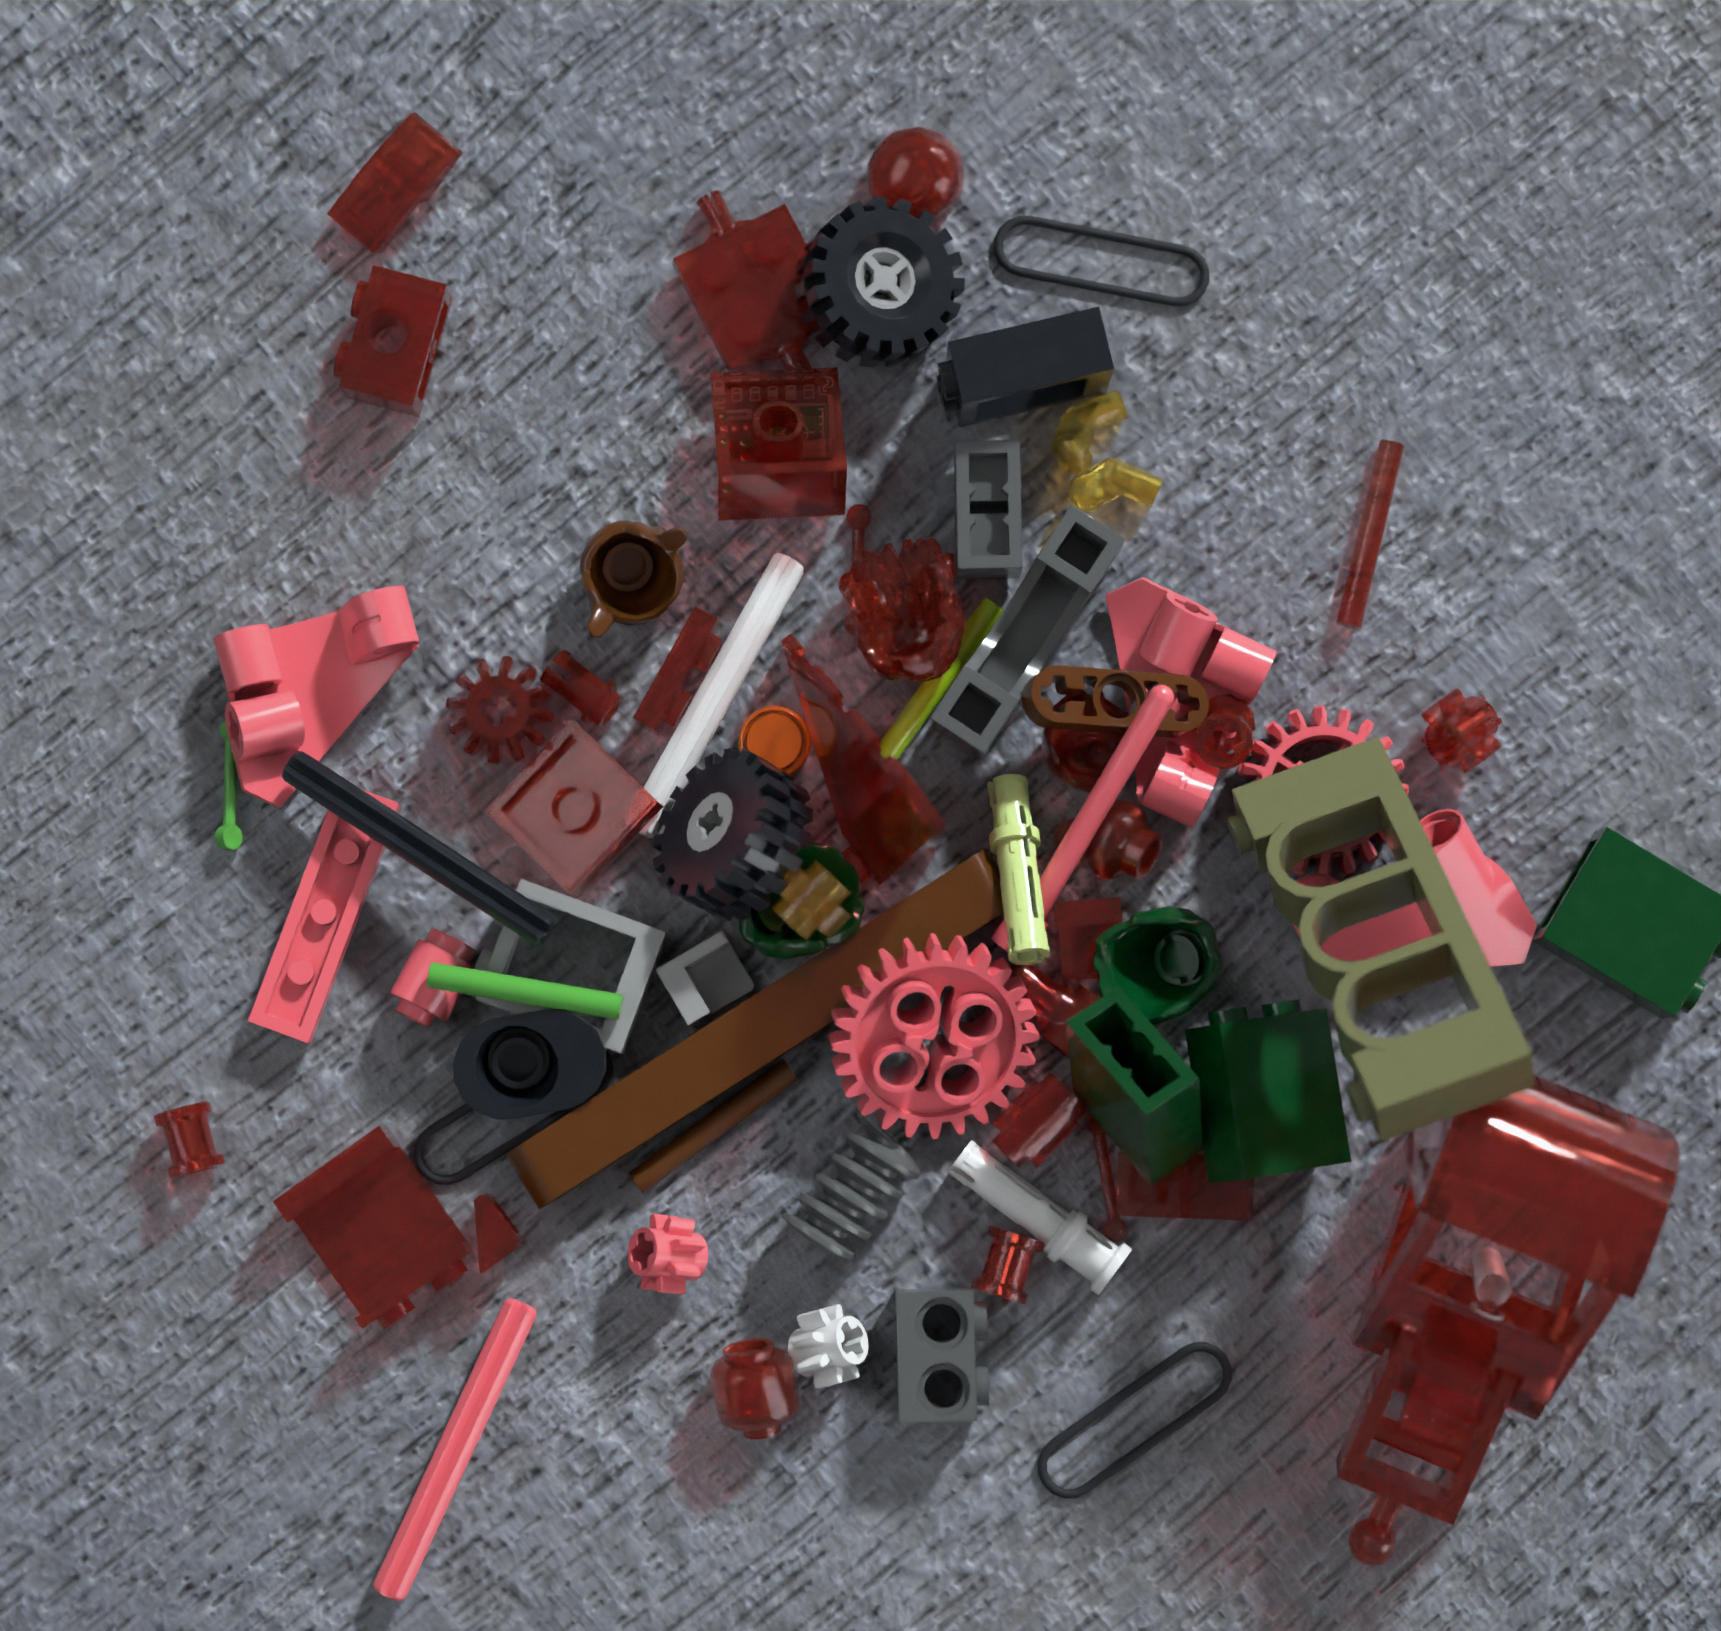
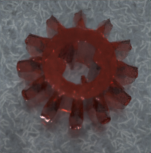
[446,656,555,766]

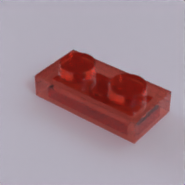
[633,606,724,736]

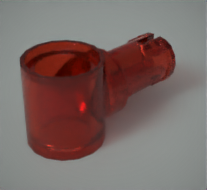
[1008,961,1100,1060]

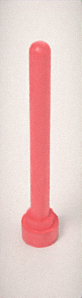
[991,685,1174,952]

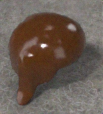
[579,520,687,637]

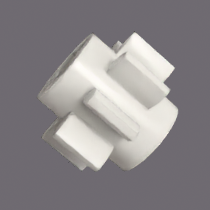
[788,1304,869,1389]

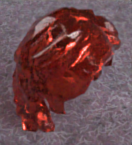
[838,537,967,682]

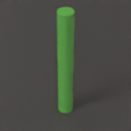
[427,962,624,1020]

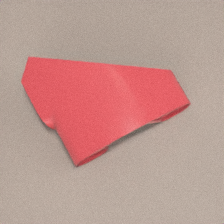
[1105,577,1277,829]
[213,586,419,809]
[1291,809,1537,967]

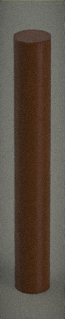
[629,1059,798,1194]

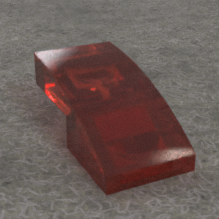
[327,113,463,254]
[1116,1151,1254,1221]

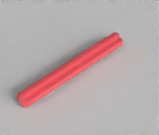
[373,1298,537,1601]

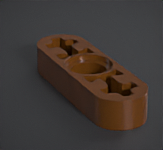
[1021,665,1209,738]

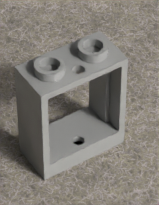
[475,879,669,1054]

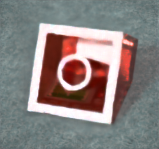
[711,367,847,521]

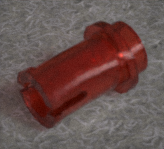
[540,650,624,728]

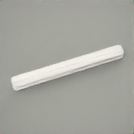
[626,553,803,839]

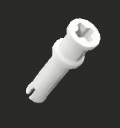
[947,1140,1132,1295]

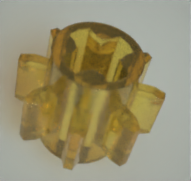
[772,860,851,940]

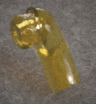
[1051,389,1128,474]

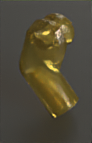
[1068,457,1164,512]

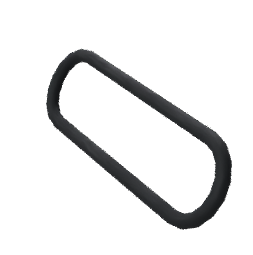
[994,216,1209,306]
[414,1050,613,1185]
[1038,1342,1232,1499]

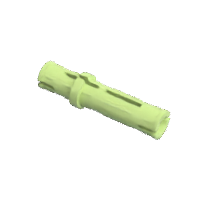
[987,774,1050,965]

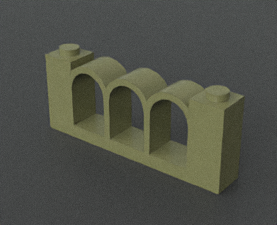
[1227,736,1534,1142]

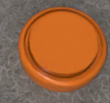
[738,706,811,775]

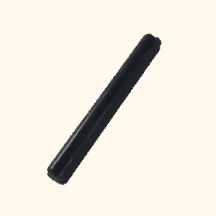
[282,751,557,946]

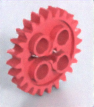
[828,933,1039,1139]

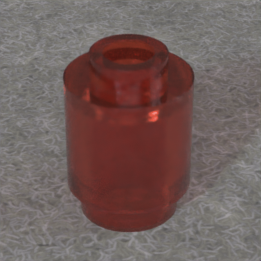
[992,1073,1087,1168]

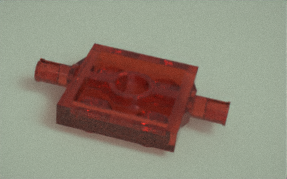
[672,190,822,390]

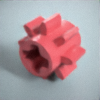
[628,1214,708,1295]

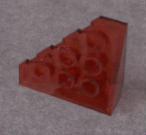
[781,633,947,889]

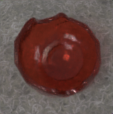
[867,126,965,219]
[1041,690,1129,793]

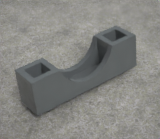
[928,504,1125,760]

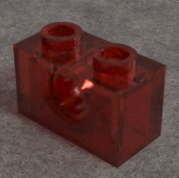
[333,265,453,418]

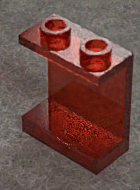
[273,1126,475,1330]

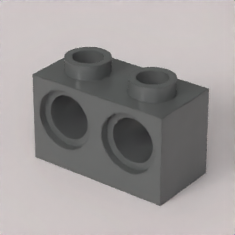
[954,440,1022,579]
[895,1287,989,1423]

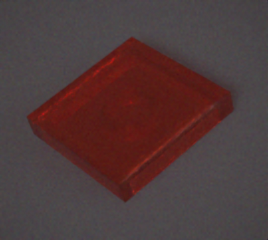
[484,718,664,899]

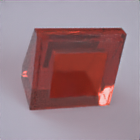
[474,1193,525,1274]

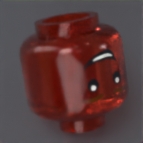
[710,1338,800,1440]

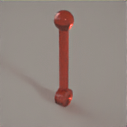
[844,504,871,636]
[1084,1112,1128,1242]

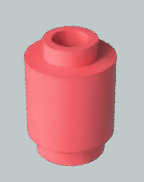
[390,928,477,1028]

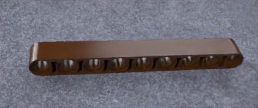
[505,849,1004,1210]

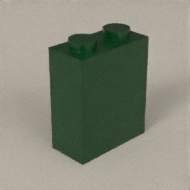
[1532,827,1721,1019]
[1066,986,1203,1185]
[1185,999,1351,1183]

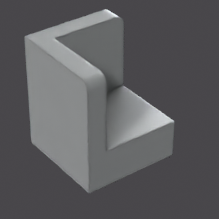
[656,931,754,1027]

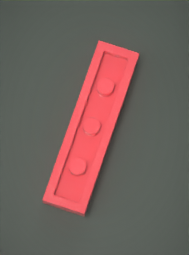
[248,790,401,1044]

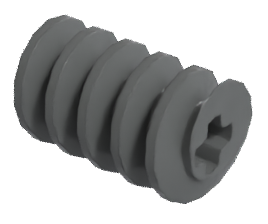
[782,1116,921,1260]

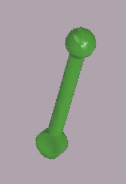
[215,720,243,850]

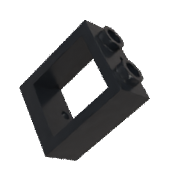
[936,307,1114,427]

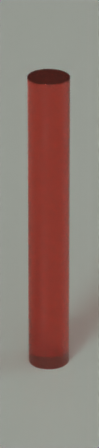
[1336,440,1404,629]

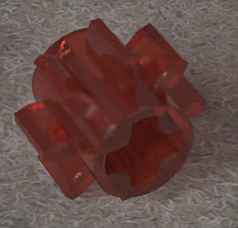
[1421,688,1502,773]

